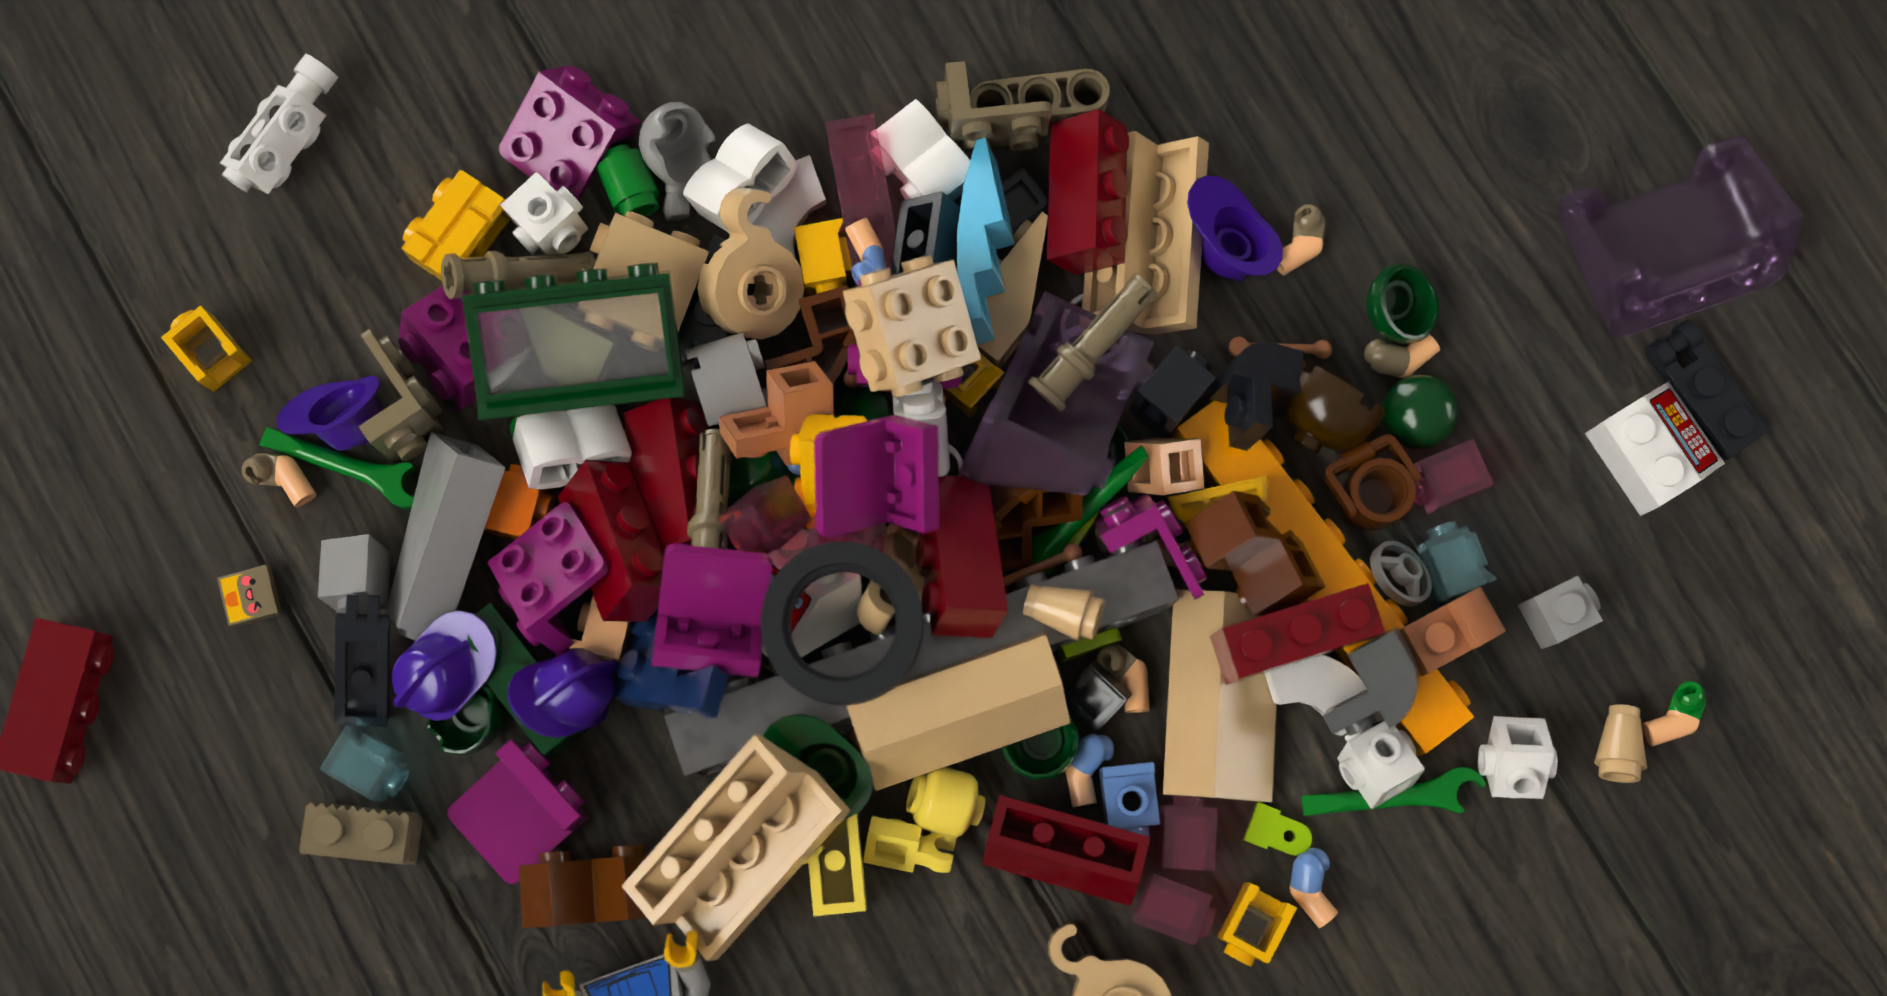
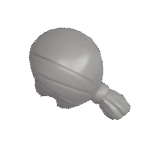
[639,102,715,221]

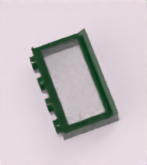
[461,262,685,420]

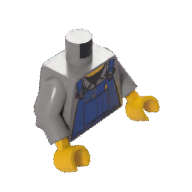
[543,930,710,996]

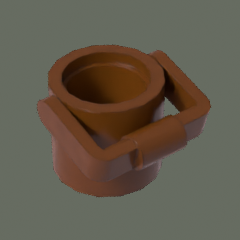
[1325,434,1421,531]

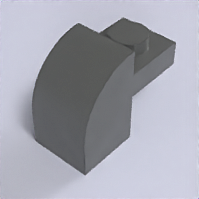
[1322,626,1419,736]

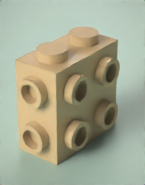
[576,212,709,352]
[842,255,981,397]

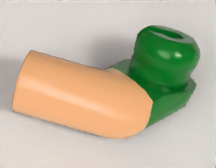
[1642,681,1707,747]

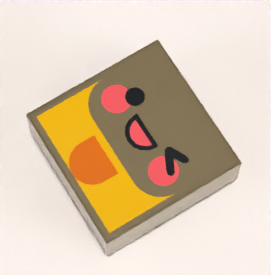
[217,564,283,628]

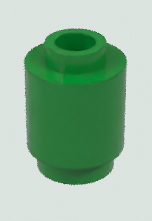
[597,145,660,217]

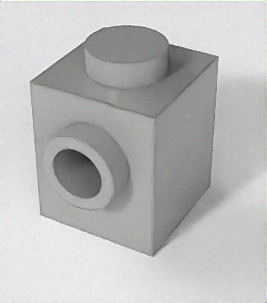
[318,534,391,614]
[1518,576,1603,649]

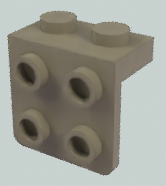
[935,61,1052,156]
[358,329,444,463]

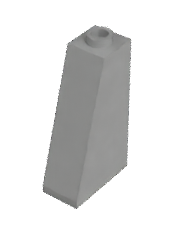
[386,432,505,640]

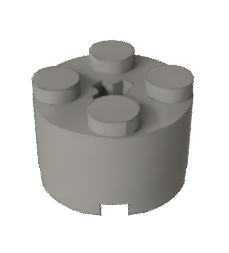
[685,332,768,427]

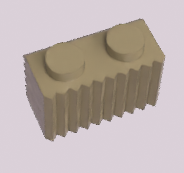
[299,802,423,865]

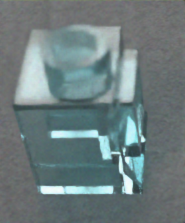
[1416,520,1497,603]
[319,725,409,802]

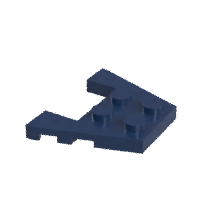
[613,531,764,719]

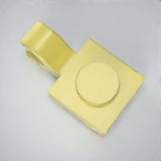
[863,816,957,873]

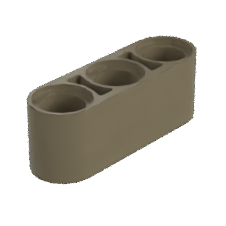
[970,69,1110,132]

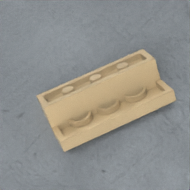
[1081,131,1209,335]
[1163,589,1277,802]
[846,632,1070,791]
[622,734,851,961]

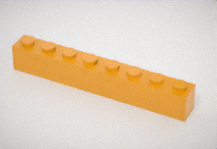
[1172,400,1474,756]

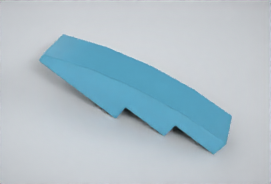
[957,137,1015,345]

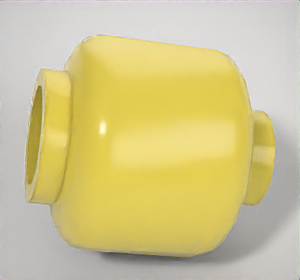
[906,767,985,838]

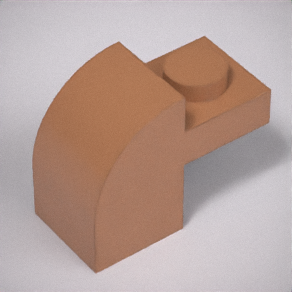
[719,361,834,466]
[1400,586,1506,676]

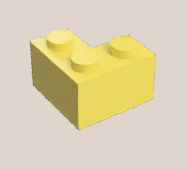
[804,813,867,916]

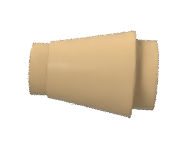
[1023,585,1105,641]
[1594,704,1647,783]

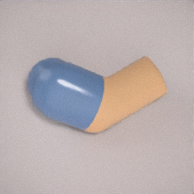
[845,217,887,285]
[1065,734,1114,807]
[1289,847,1338,928]

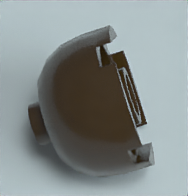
[1284,361,1386,454]

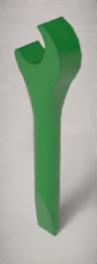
[259,427,417,510]
[1011,445,1149,576]
[1301,767,1486,816]

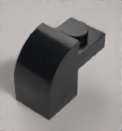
[1210,342,1304,451]

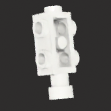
[220,54,338,194]

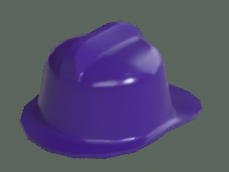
[1187,176,1283,281]
[276,376,384,451]
[392,611,497,721]
[508,648,618,738]

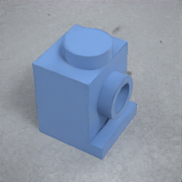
[1099,762,1160,836]

